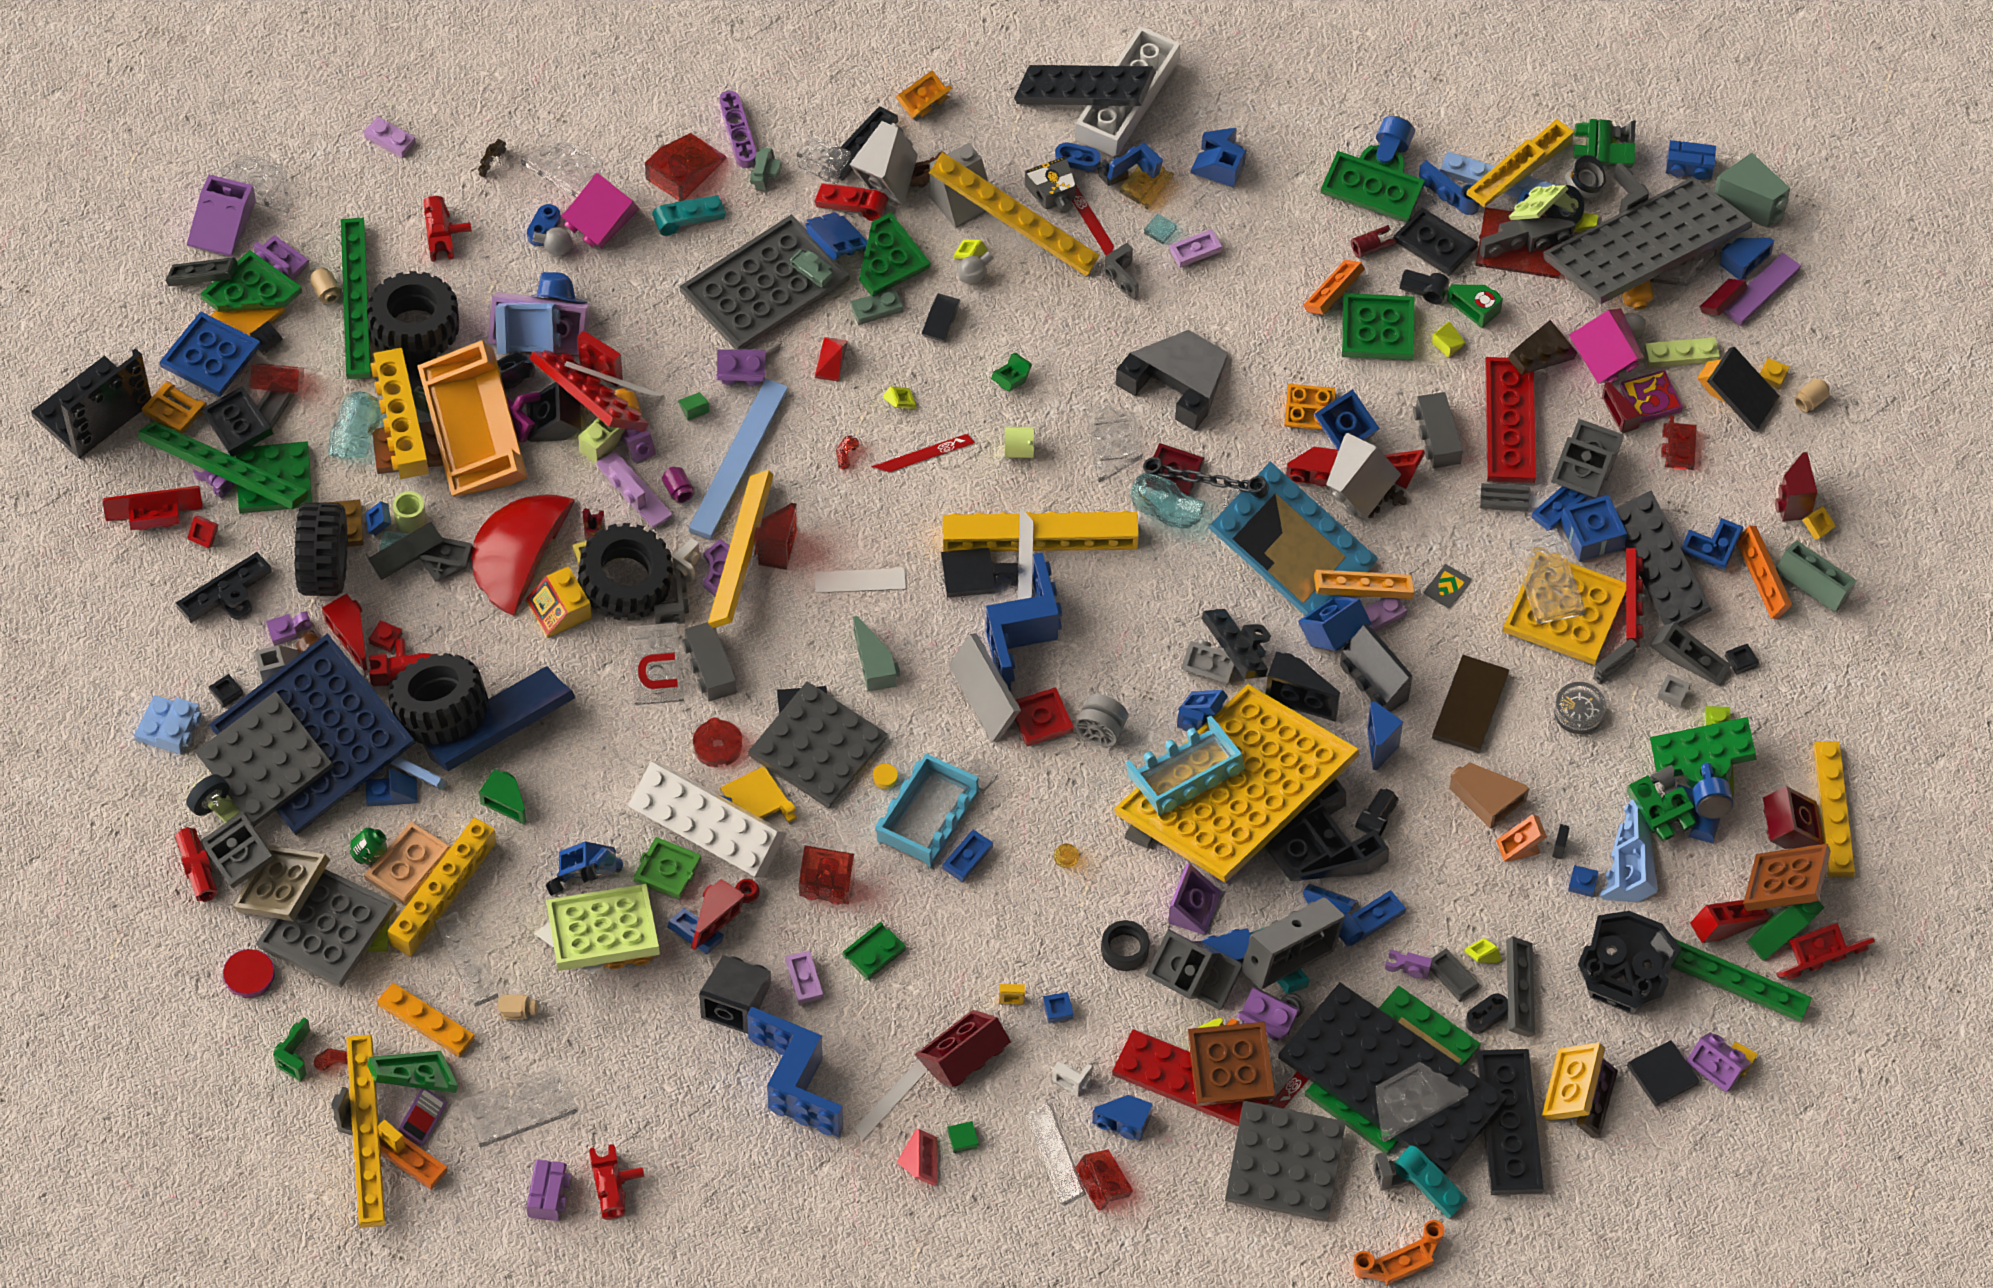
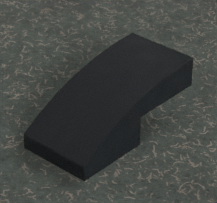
[922,293,961,342]

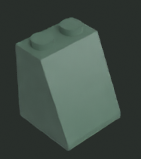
[1714,153,1790,228]

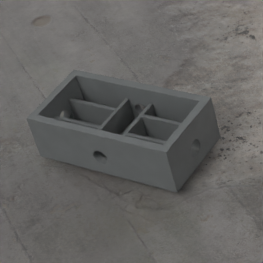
[1241,897,1345,990]

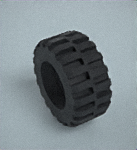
[367,271,459,362]
[294,502,348,597]
[578,523,673,621]
[388,653,489,745]

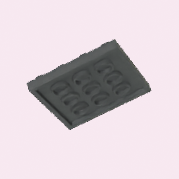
[748,681,888,809]
[195,691,334,827]
[256,869,397,988]
[1225,1101,1346,1222]

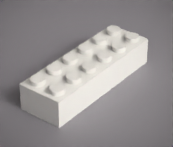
[1075,26,1181,157]
[628,761,787,877]

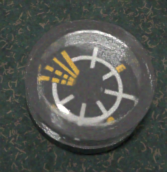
[1554,682,1606,734]

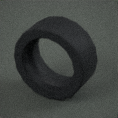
[1101,920,1150,971]

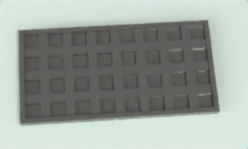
[1544,177,1752,304]

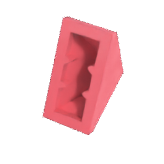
[897,1129,937,1186]

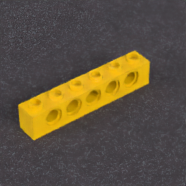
[370,348,429,479]
[387,817,497,957]

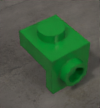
[991,352,1032,392]

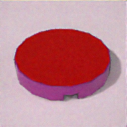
[223,949,275,998]

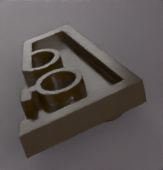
[1508,320,1577,375]

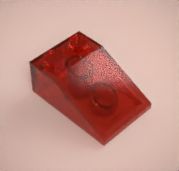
[645,133,726,201]

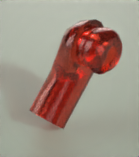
[836,435,859,469]
[314,1048,348,1071]

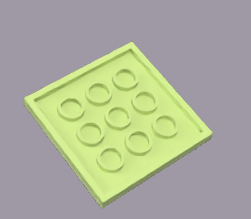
[546,884,660,971]

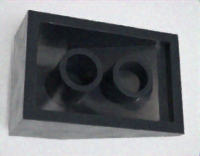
[1265,651,1340,722]

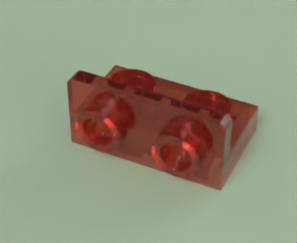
[250,363,304,393]
[1661,415,1697,470]
[1074,1149,1133,1211]

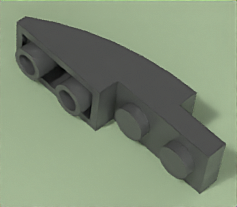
[1480,218,1575,259]

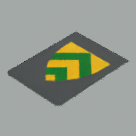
[1424,564,1472,608]

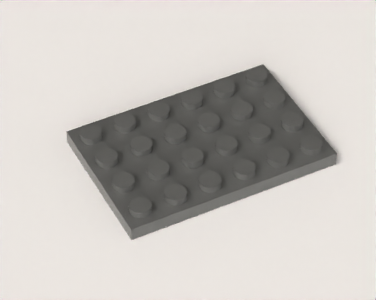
[680,214,850,349]

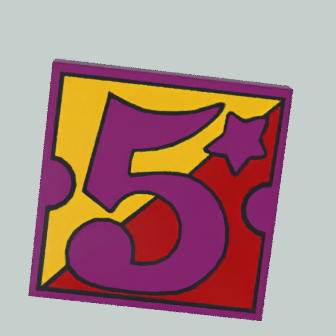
[1620,370,1683,423]

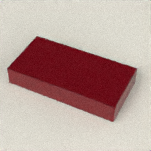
[1699,278,1748,316]

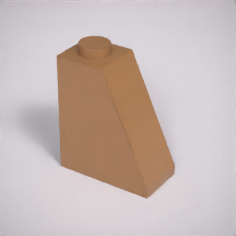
[1449,762,1529,828]

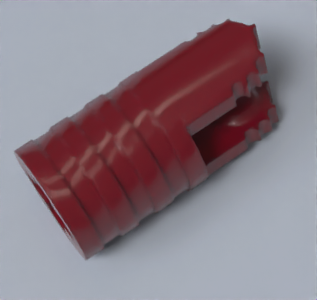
[1351,225,1397,258]
[582,508,606,541]

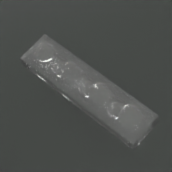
[434,911,499,1007]
[1025,1102,1086,1206]

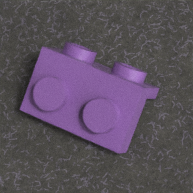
[253,235,309,280]

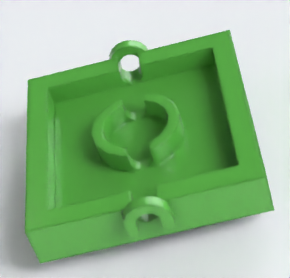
[633,837,701,900]

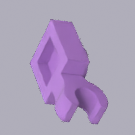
[266,611,312,646]
[1385,950,1432,979]

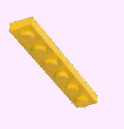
[1813,741,1855,877]

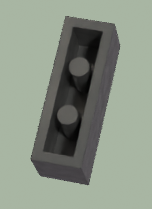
[1413,392,1463,468]
[682,622,737,702]

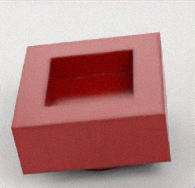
[187,515,219,548]
[368,620,403,653]

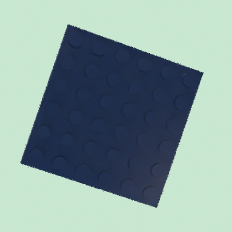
[208,633,416,835]

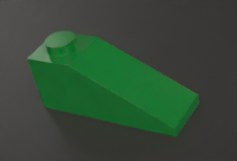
[1746,901,1825,961]

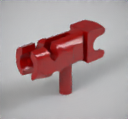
[423,196,472,262]
[369,638,433,686]
[589,1144,644,1220]

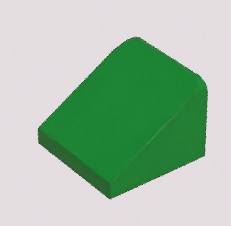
[678,392,710,420]

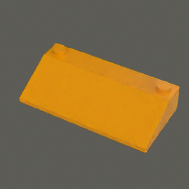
[418,340,528,497]

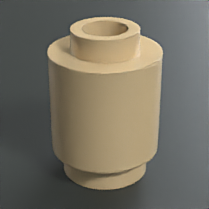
[310,268,341,303]
[1794,378,1830,412]

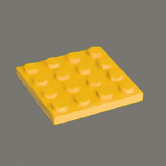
[1503,551,1626,665]

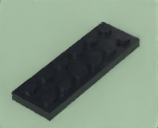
[1014,65,1156,106]
[1615,490,1712,626]
[1476,1049,1544,1195]

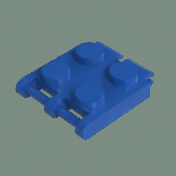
[805,212,867,260]

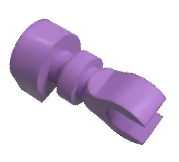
[193,468,234,499]

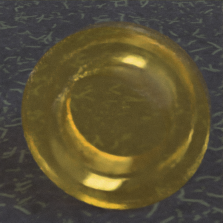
[1054,843,1079,868]

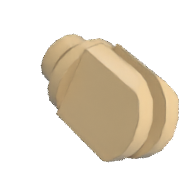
[497,994,538,1020]

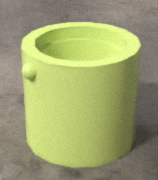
[1005,427,1034,458]
[393,491,426,533]

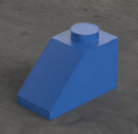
[1719,238,1774,280]

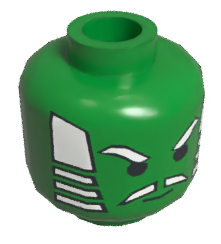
[350,828,388,865]

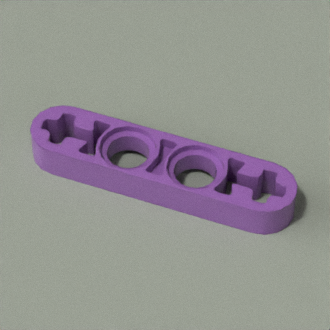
[719,91,756,168]

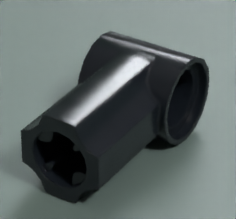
[1399,269,1450,305]
[1355,788,1399,836]

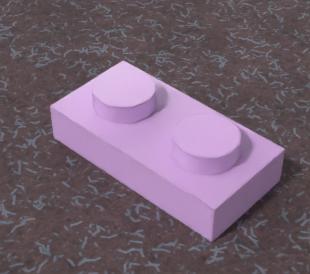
[364,116,416,158]
[1169,229,1222,268]
[1364,598,1407,632]
[785,951,823,1005]

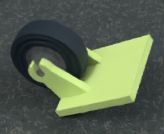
[1509,185,1584,224]
[186,774,241,823]

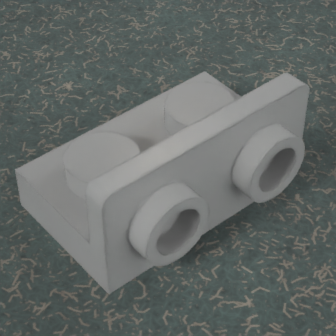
[1181,639,1235,685]

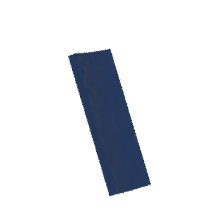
[423,666,575,772]

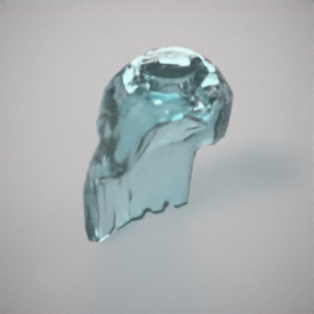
[328,391,381,459]
[1130,473,1205,529]

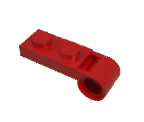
[814,183,888,221]

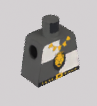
[1024,156,1076,213]

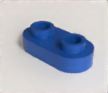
[1055,142,1101,172]
[527,204,561,246]

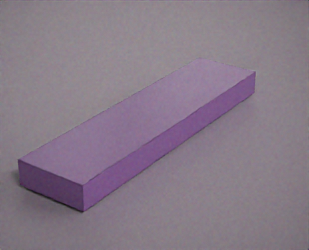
[1723,252,1801,326]

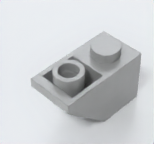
[254,645,299,683]

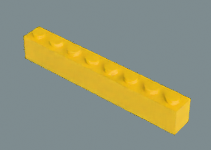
[942,510,1138,552]

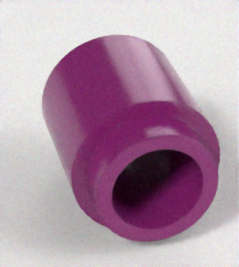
[662,467,694,503]

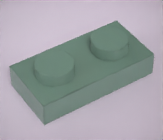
[850,288,903,325]

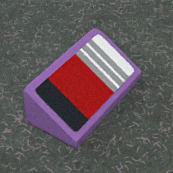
[398,1089,447,1147]

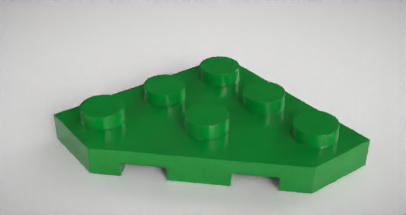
[859,212,931,297]
[200,250,302,312]

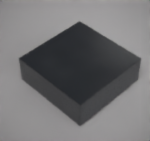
[1725,643,1759,675]
[208,674,244,708]
[1552,824,1570,859]

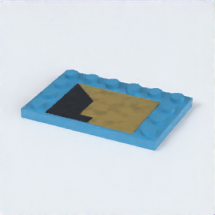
[1208,461,1378,616]

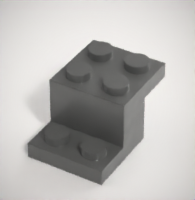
[1551,419,1624,498]
[201,811,275,889]
[1145,930,1243,1010]

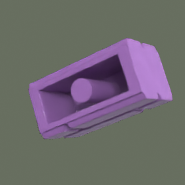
[526,1159,572,1221]

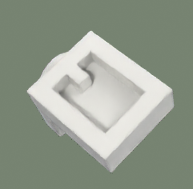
[672,538,700,582]
[1052,1061,1094,1096]

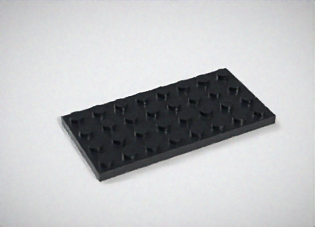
[1278,982,1507,1175]

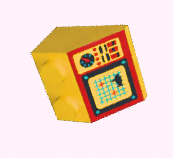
[526,566,592,638]

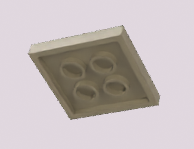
[233,846,330,921]

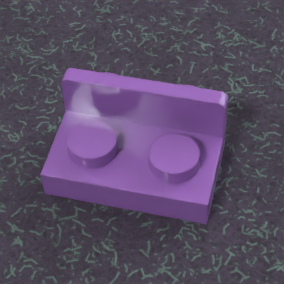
[716,349,766,385]
[1237,987,1300,1041]
[1686,1032,1751,1093]

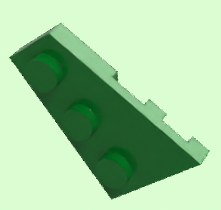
[367,1050,458,1093]

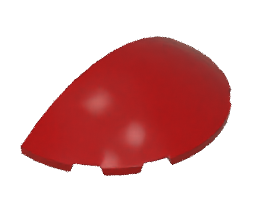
[471,494,575,616]

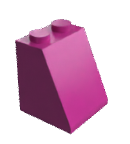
[562,172,640,249]
[1569,309,1644,384]

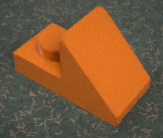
[1496,814,1547,862]

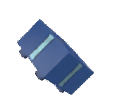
[1561,495,1627,562]

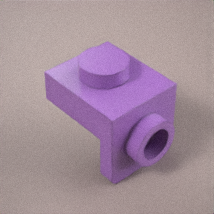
[621,429,656,462]

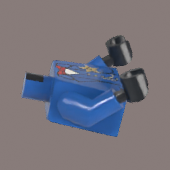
[546,841,623,896]

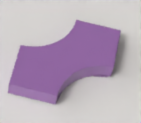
[703,539,730,597]

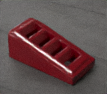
[1602,382,1642,434]

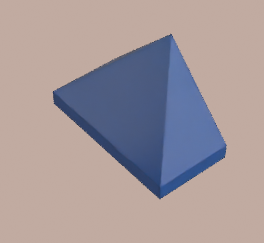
[1303,883,1357,913]

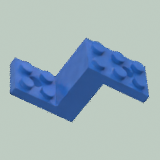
[985,553,1062,692]
[747,1007,843,1137]

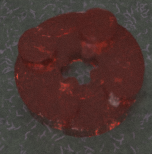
[693,717,742,767]

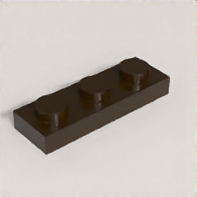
[1577,1058,1618,1138]

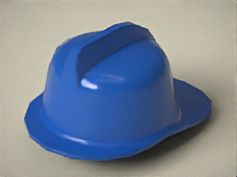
[531,272,588,303]

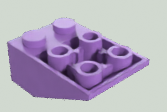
[187,174,256,257]

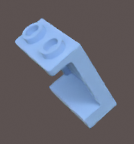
[495,303,561,354]

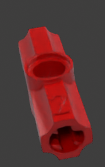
[175,827,218,902]

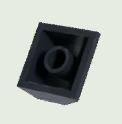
[526,382,581,442]

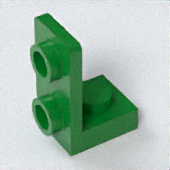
[273,1017,310,1082]

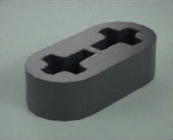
[1465,993,1508,1033]

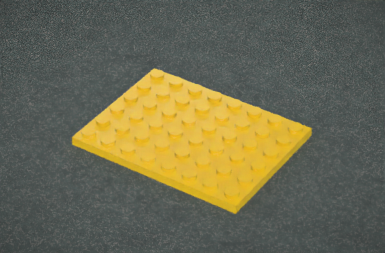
[1114,684,1360,883]

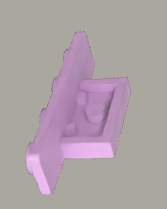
[596,451,672,528]

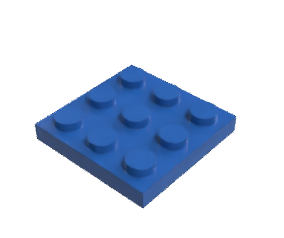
[160,311,261,397]

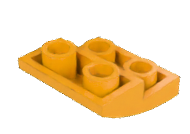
[1284,384,1336,430]

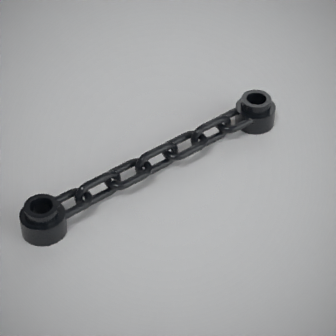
[1143,457,1269,498]

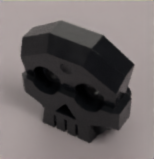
[1577,911,1682,1015]

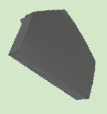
[419,537,473,582]

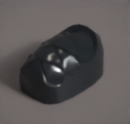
[497,351,535,390]

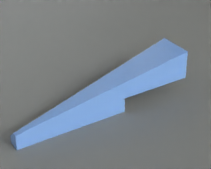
[1600,799,1658,902]

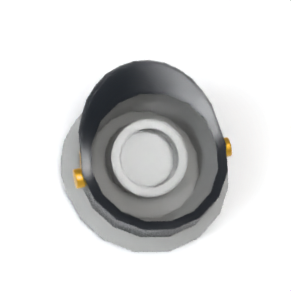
[1565,155,1607,198]

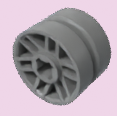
[1075,694,1129,747]

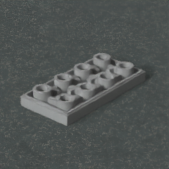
[949,633,1021,742]

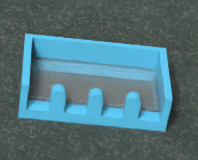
[1125,716,1245,816]
[875,753,979,868]

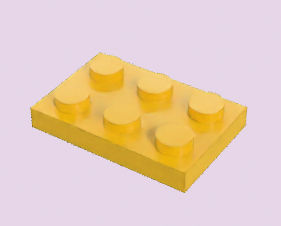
[1542,1043,1605,1121]

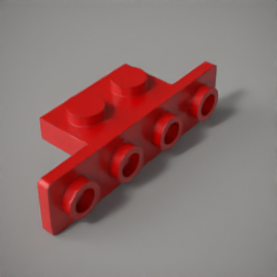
[102,486,203,531]
[1776,922,1875,980]

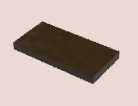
[1432,654,1510,753]

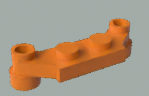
[1353,1220,1445,1286]

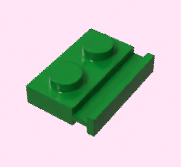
[843,922,906,980]

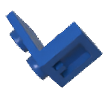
[1107,142,1163,180]

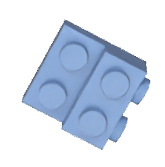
[134,695,202,755]

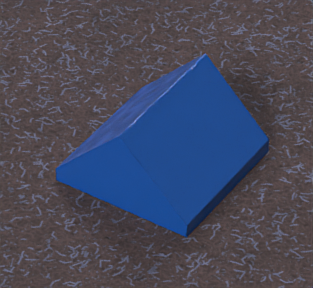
[1367,702,1403,770]

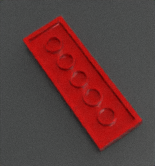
[529,350,649,432]
[1485,357,1536,483]
[1112,1029,1275,1126]

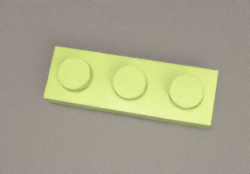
[1644,337,1720,368]

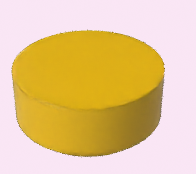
[873,763,898,789]

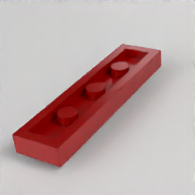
[1626,548,1644,648]

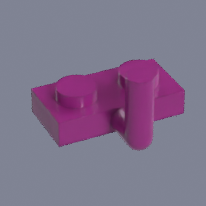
[506,392,541,443]

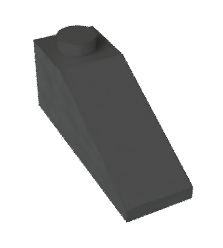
[1650,622,1731,686]

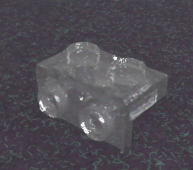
[797,134,851,185]

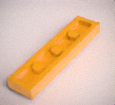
[1314,570,1414,599]
[377,982,475,1058]

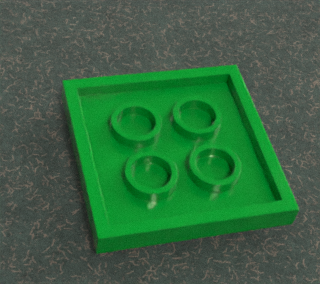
[1342,293,1414,360]
[236,441,312,514]

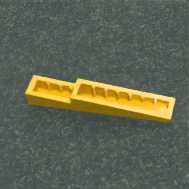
[1467,119,1574,207]

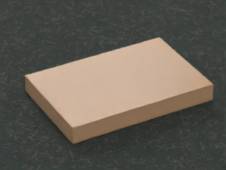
[364,821,451,905]

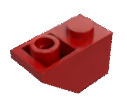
[1286,446,1338,487]

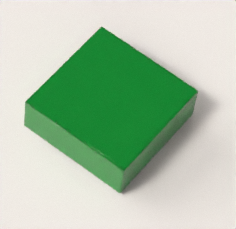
[947,1121,979,1153]

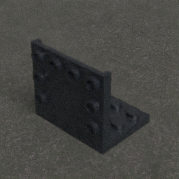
[31,348,151,459]

